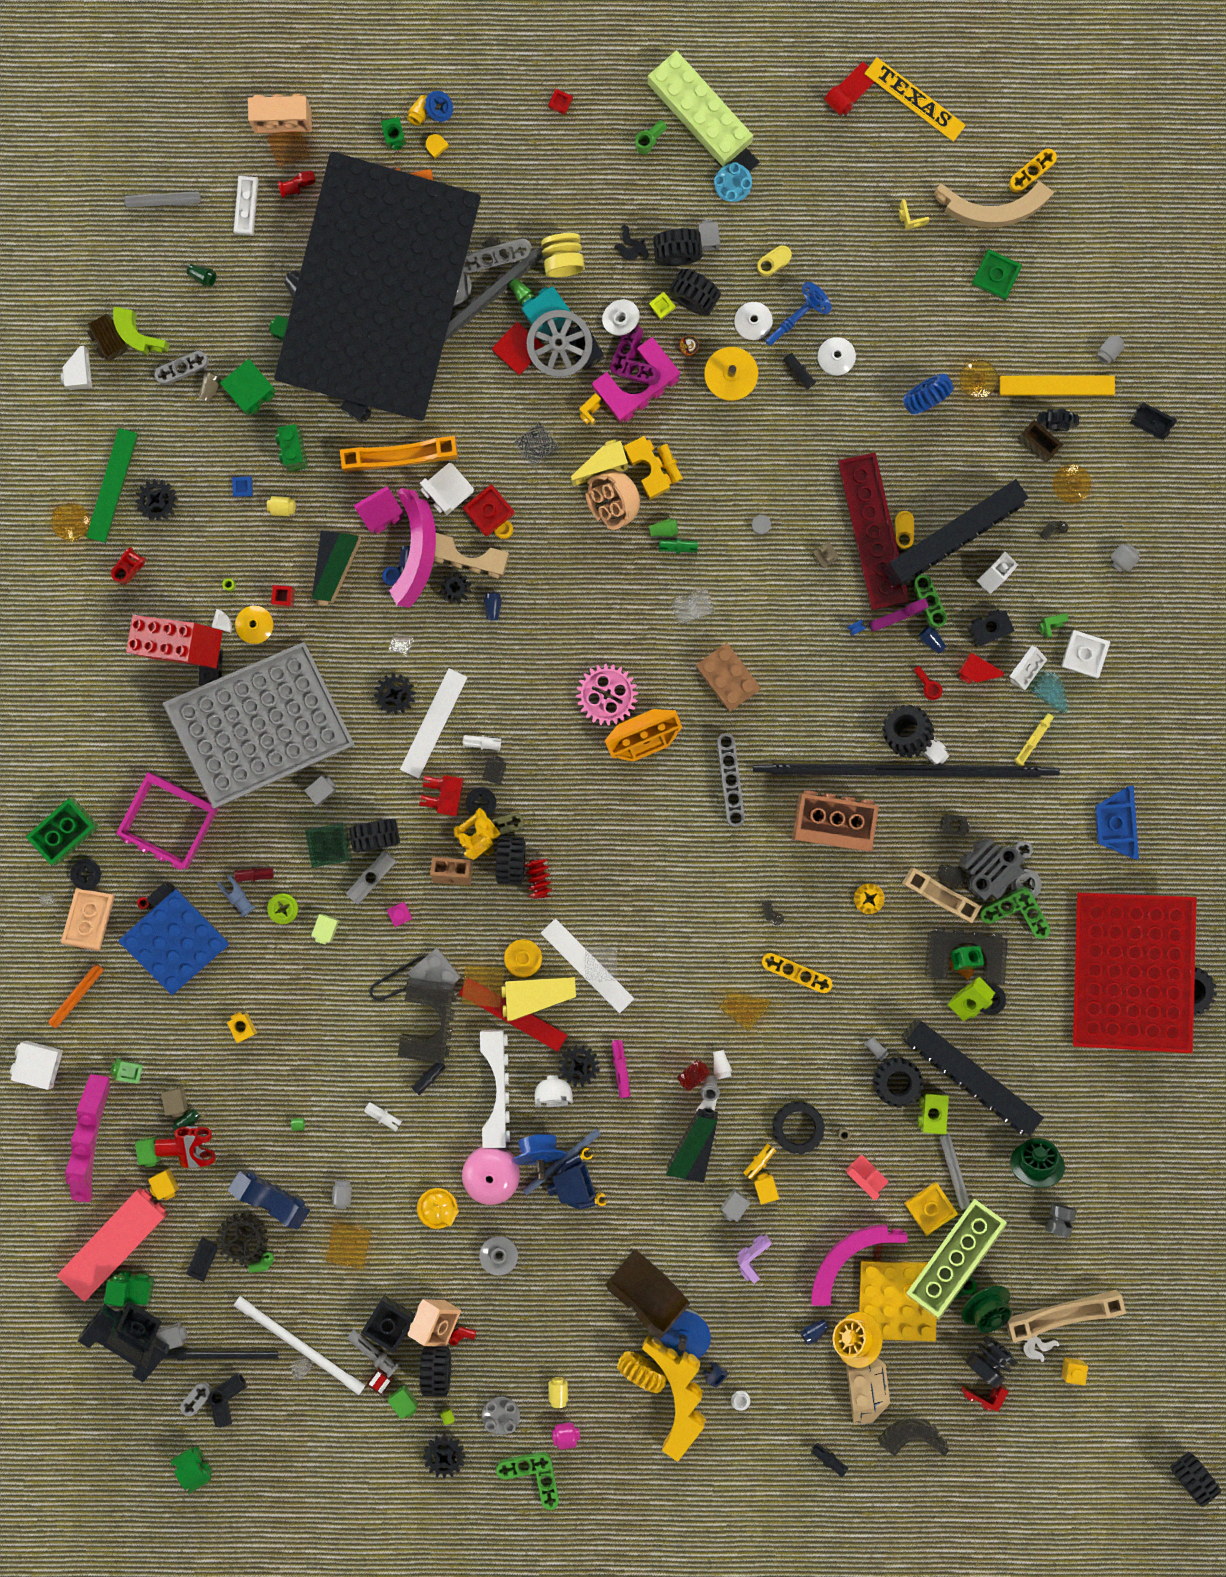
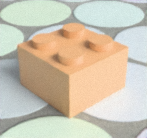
[408,1299,461,1346]

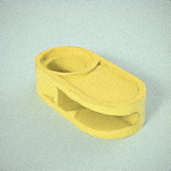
[757,246,792,277]

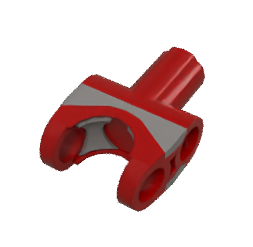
[155,1126,216,1168]

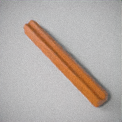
[48,964,104,1028]

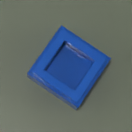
[232,476,253,498]

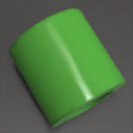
[291,1118,305,1131]

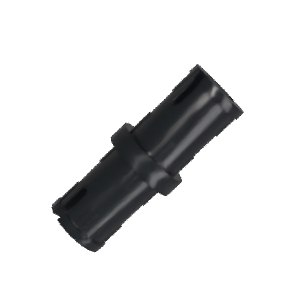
[783,353,816,390]
[411,1059,447,1096]
[811,1443,848,1477]

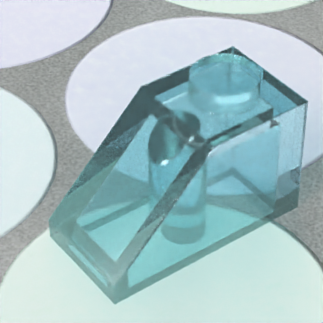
[1031,672,1068,714]

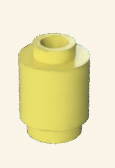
[267,496,296,516]
[548,1377,568,1408]

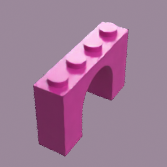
[592,337,680,423]

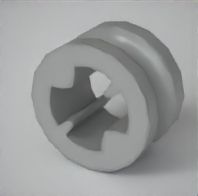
[1014,841,1033,858]

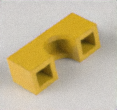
[624,436,672,500]

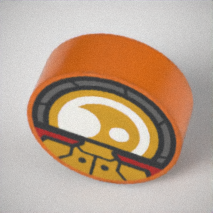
[680,336,699,356]

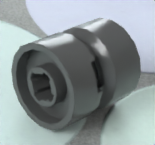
[1046,1203,1077,1237]

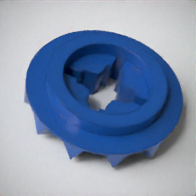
[424,91,453,123]

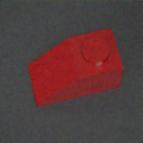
[957,653,1004,684]

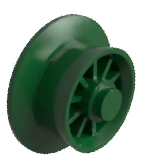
[1010,1138,1065,1188]
[961,1286,1012,1333]

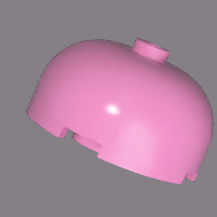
[462,1147,520,1205]

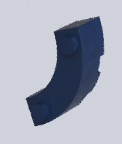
[227,1170,310,1229]

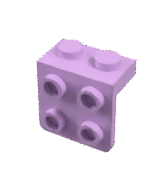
[737,1234,772,1283]

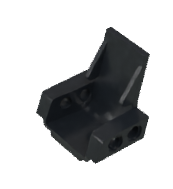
[78,1301,170,1383]

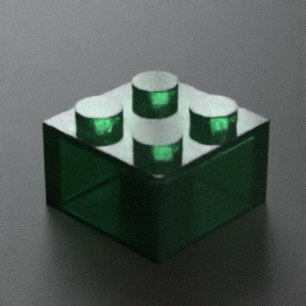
[305,823,353,868]

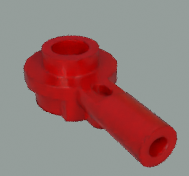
[914,665,943,701]

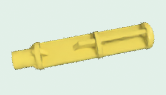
[1014,713,1054,766]

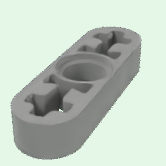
[155,351,209,385]

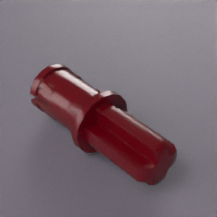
[235,867,274,882]

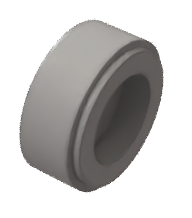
[751,515,771,535]

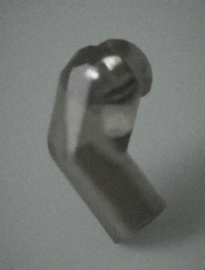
[762,901,785,925]

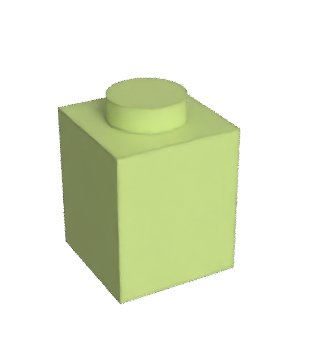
[311,914,340,944]

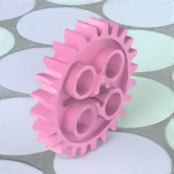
[576,664,638,726]

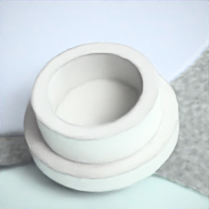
[731,1391,750,1411]

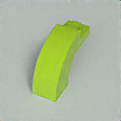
[113,307,169,356]

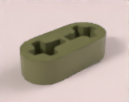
[491,813,524,835]

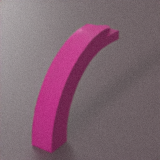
[389,488,436,608]
[811,1224,908,1305]

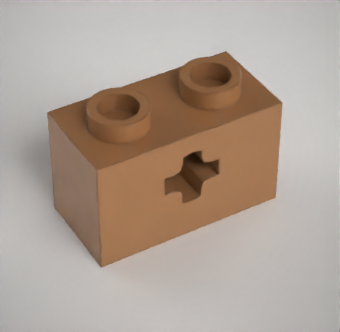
[430,857,473,885]

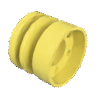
[541,233,585,278]

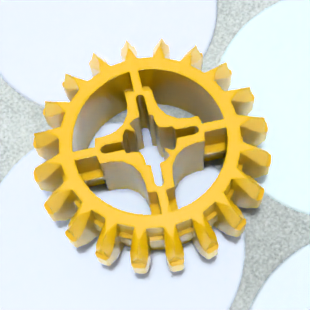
[617,1351,667,1393]

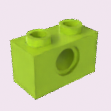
[948,977,995,1021]
[918,1092,949,1134]

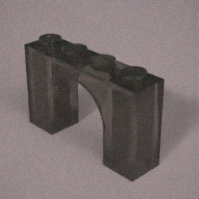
[925,928,1008,986]
[398,978,458,1064]

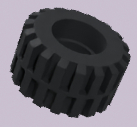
[653,228,703,266]
[669,269,721,316]
[882,705,935,758]
[349,819,400,853]
[496,836,526,885]
[1194,967,1217,1015]
[872,1057,924,1108]
[420,1346,451,1397]
[1170,1452,1222,1507]

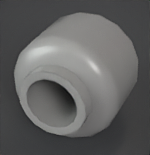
[1111,543,1140,572]

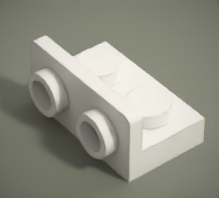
[1009,646,1047,690]

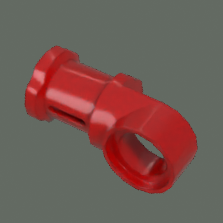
[278,171,316,199]

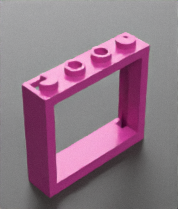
[116,772,220,870]

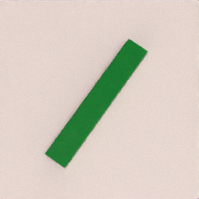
[86,428,138,543]

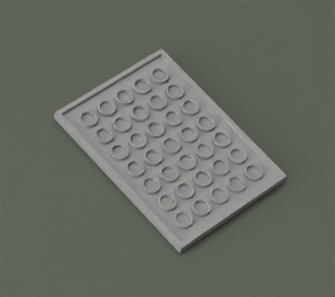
[162,642,354,809]

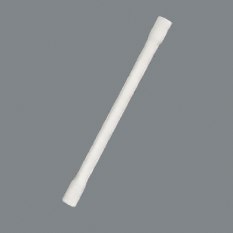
[233,1296,365,1395]

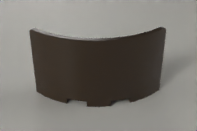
[605,1250,690,1340]

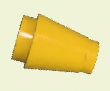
[407,95,427,126]

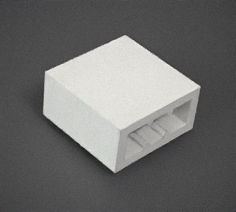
[10,1041,63,1090]

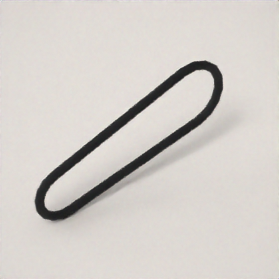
[370,956,426,1001]

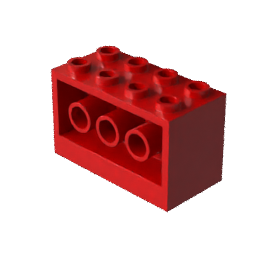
[126,615,223,668]

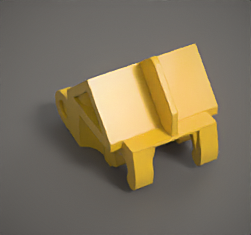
[454,808,501,860]

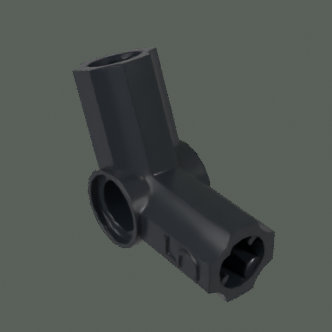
[208,1373,247,1428]

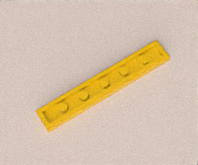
[999,376,1115,396]

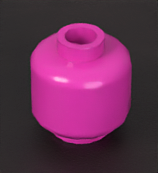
[552,1422,580,1450]

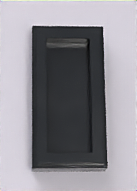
[186,1238,220,1282]

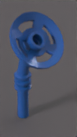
[765,282,831,346]

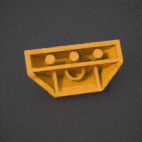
[605,709,682,762]

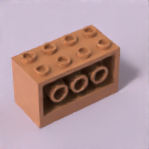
[792,790,879,852]

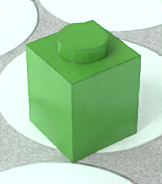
[135,1137,161,1167]
[387,1384,418,1419]

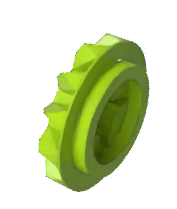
[267,893,299,924]

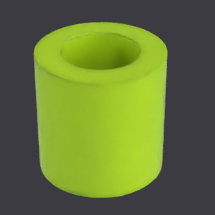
[222,578,236,592]
[440,1408,455,1425]

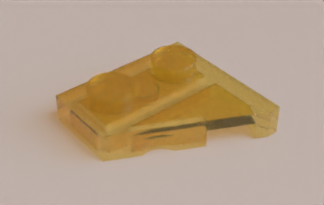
[718,992,771,1031]

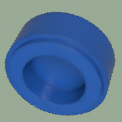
[382,566,401,586]

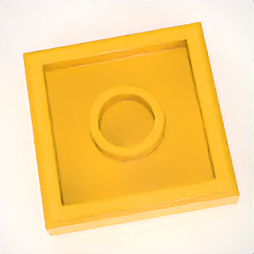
[904,1181,958,1236]

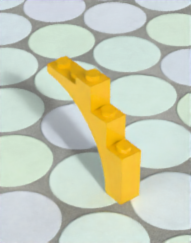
[642,1334,706,1462]

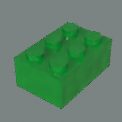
[26,798,100,866]

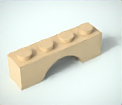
[434,533,509,579]
[902,868,981,923]

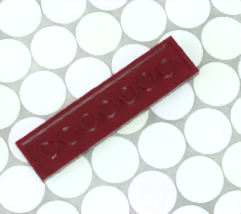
[838,452,909,610]

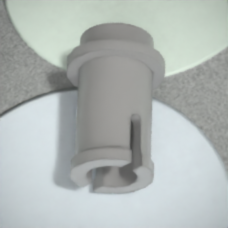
[864,1037,889,1061]

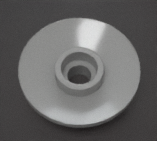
[479,1236,518,1275]

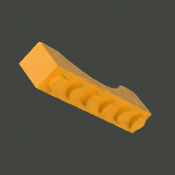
[340,436,458,473]

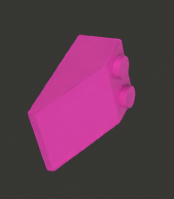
[354,486,405,534]

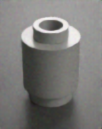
[1096,335,1125,365]
[331,1180,352,1209]

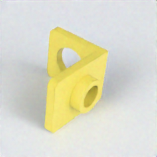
[899,199,929,230]

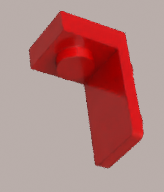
[961,1384,1009,1412]

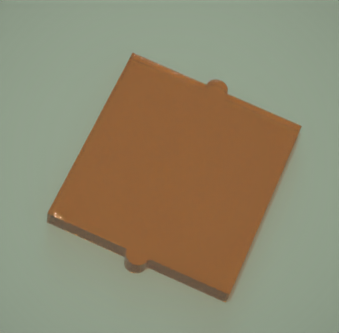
[268,131,310,167]

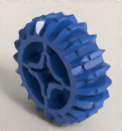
[902,373,954,414]

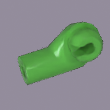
[248,1252,274,1273]

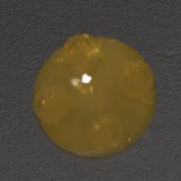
[51,503,90,541]

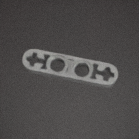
[463,239,531,273]

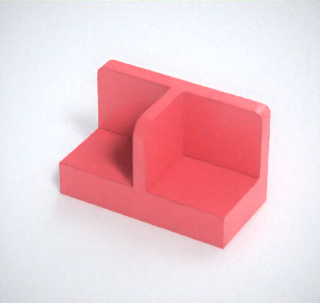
[845,1155,888,1201]

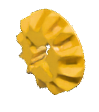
[854,883,885,914]

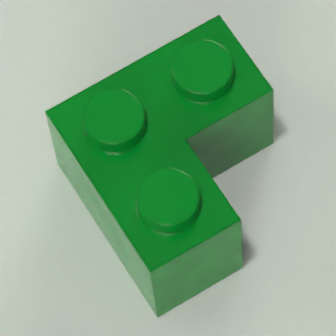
[104,1271,154,1307]

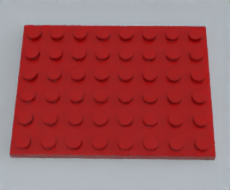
[1073,892,1197,1053]

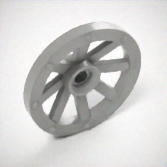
[527,310,593,377]

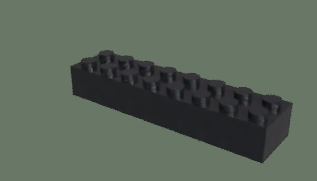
[881,479,1029,587]
[902,1018,1044,1136]

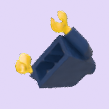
[547,1148,607,1210]

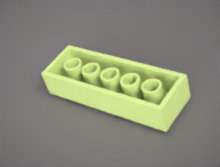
[648,50,753,167]
[906,1199,1007,1320]

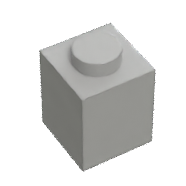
[698,220,720,252]
[304,776,336,805]
[721,1189,751,1222]
[156,1322,188,1349]

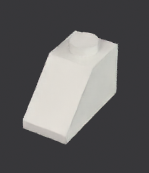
[61,346,92,390]
[977,552,1018,594]

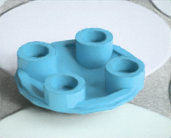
[714,162,752,202]

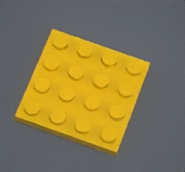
[859,1260,937,1342]

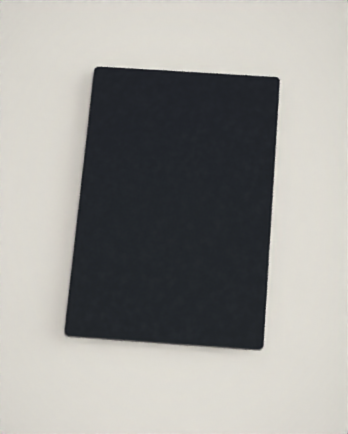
[274,152,481,421]

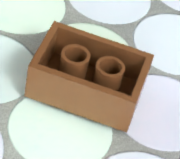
[695,642,761,712]

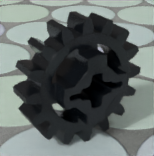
[1037,408,1080,432]
[135,479,178,522]
[374,673,416,715]
[558,1045,600,1087]
[423,1434,466,1479]

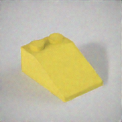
[571,440,628,486]

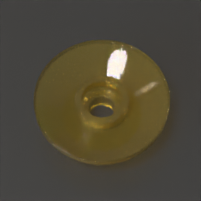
[959,360,998,398]
[1053,465,1092,503]

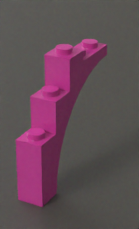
[65,1074,110,1202]

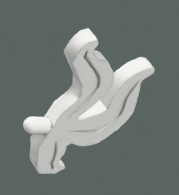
[1023,1336,1059,1362]

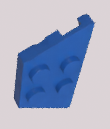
[1095,785,1139,859]

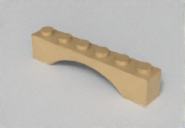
[1006,1290,1126,1343]

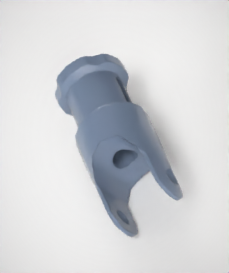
[217,874,256,918]

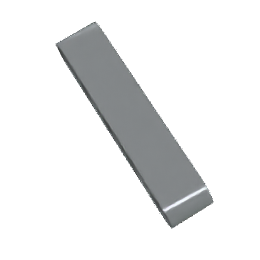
[717,733,745,827]

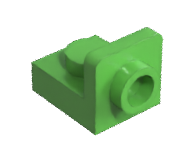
[1039,613,1069,638]
[111,1058,143,1084]

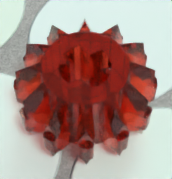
[677,1060,710,1091]

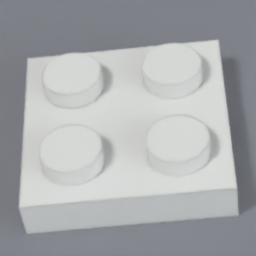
[1061,630,1110,679]

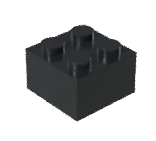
[361,1295,416,1353]

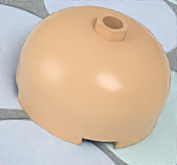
[586,470,640,530]

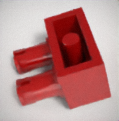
[419,775,464,817]

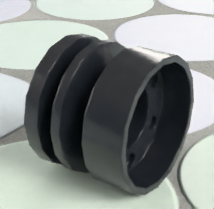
[965,1336,1018,1389]

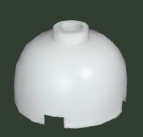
[535,1076,573,1107]

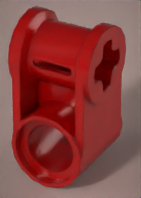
[111,547,146,585]

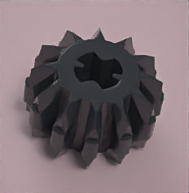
[439,572,472,604]

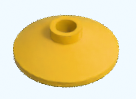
[235,606,274,644]

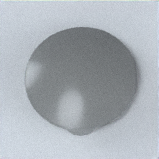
[482,1397,520,1435]

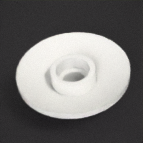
[602,299,640,336]
[734,302,773,340]
[817,337,856,376]

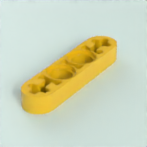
[761,953,832,993]

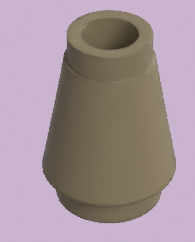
[199,372,221,402]

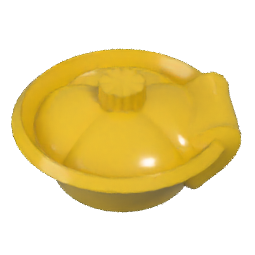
[417,1188,459,1229]

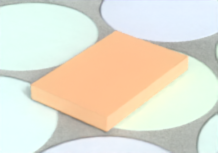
[61,888,115,951]

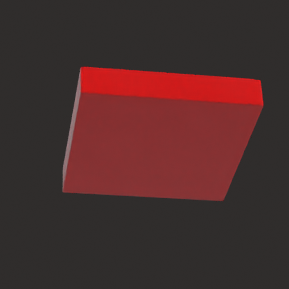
[491,321,544,376]
[462,484,516,537]

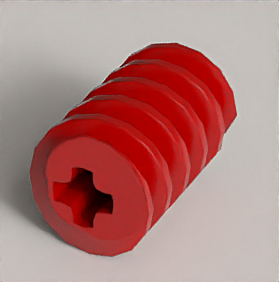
[524,858,553,899]

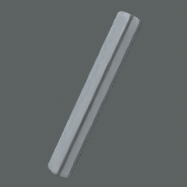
[125,192,201,207]
[940,1134,970,1209]

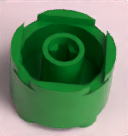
[171,1446,213,1494]

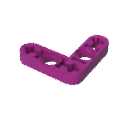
[610,324,661,385]
[869,598,929,632]

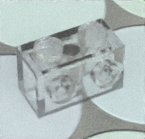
[671,588,715,626]

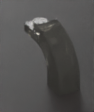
[878,1418,950,1456]

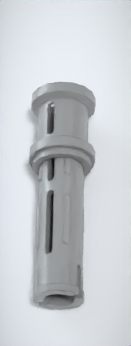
[346,1329,400,1378]

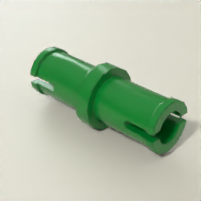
[659,539,698,554]

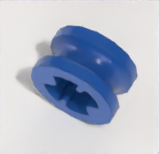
[847,620,866,636]

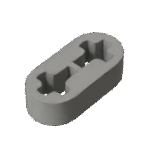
[180,1382,212,1417]

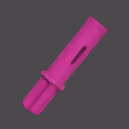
[612,1040,631,1098]

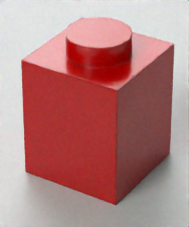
[271,585,295,608]

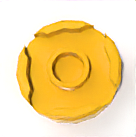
[504,939,542,978]

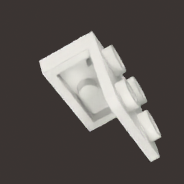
[420,463,474,516]

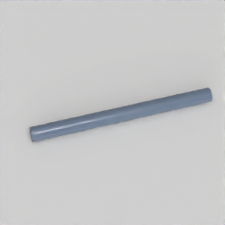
[522,1128,601,1195]

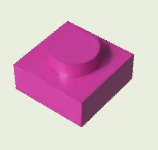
[387,901,413,927]

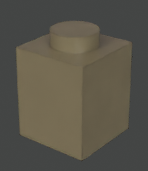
[161,1087,188,1118]

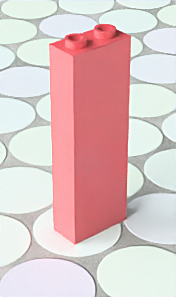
[57,1187,168,1302]

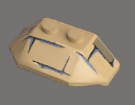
[846,1357,890,1425]

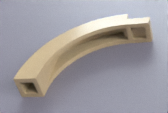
[933,181,1054,228]

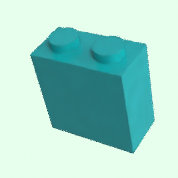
[521,286,573,343]

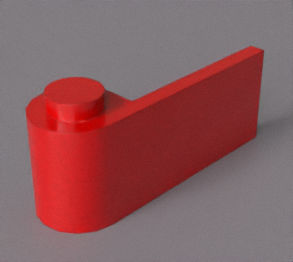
[824,62,875,116]

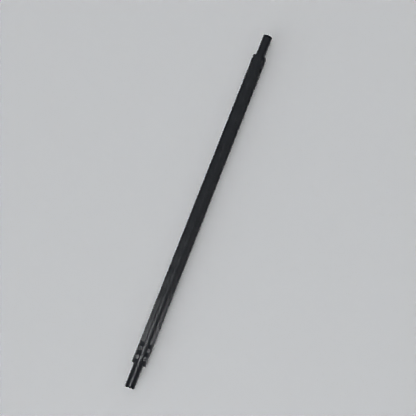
[753,763,1060,777]

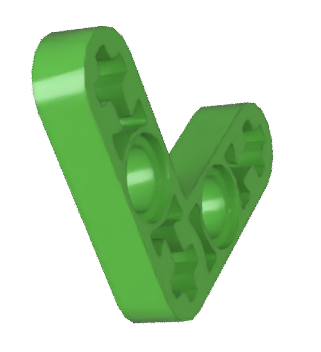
[980,887,1050,939]
[496,1452,559,1510]

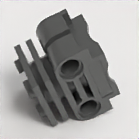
[958,839,1025,901]

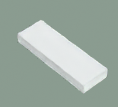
[234,176,259,236]

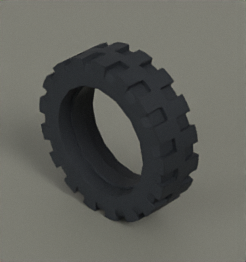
[772,1101,825,1154]

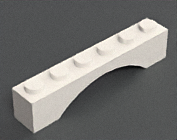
[480,1030,510,1148]

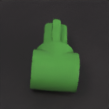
[635,120,667,154]

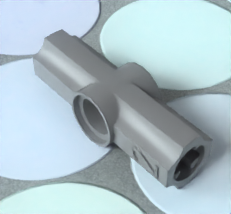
[346,850,397,904]

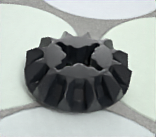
[466,787,497,817]
[70,859,102,890]
[980,984,1006,1015]

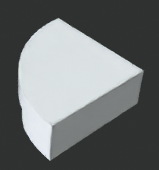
[212,609,232,633]

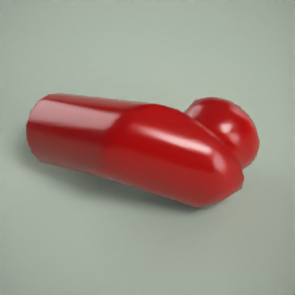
[448,1327,477,1346]

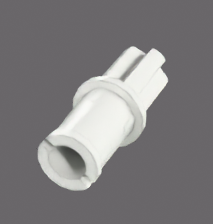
[463,735,501,751]
[364,1102,402,1132]

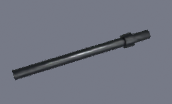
[164,1349,279,1361]

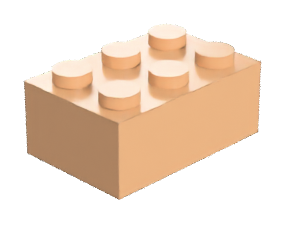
[248,94,312,134]

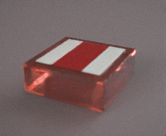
[366,1367,394,1396]

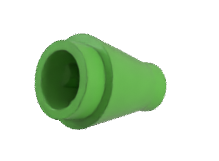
[509,279,536,305]
[649,518,678,537]

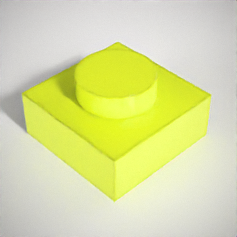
[649,292,676,320]

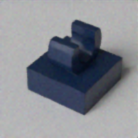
[703,1362,729,1388]

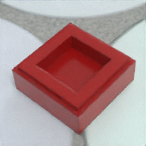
[548,89,573,115]

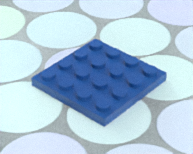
[118,888,229,995]

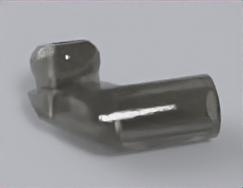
[1039,521,1069,540]

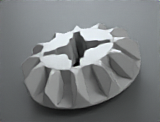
[1010,869,1042,900]

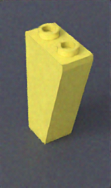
[502,977,576,1021]

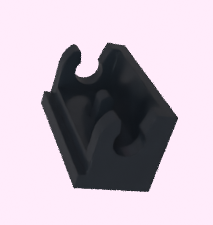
[1129,402,1177,440]

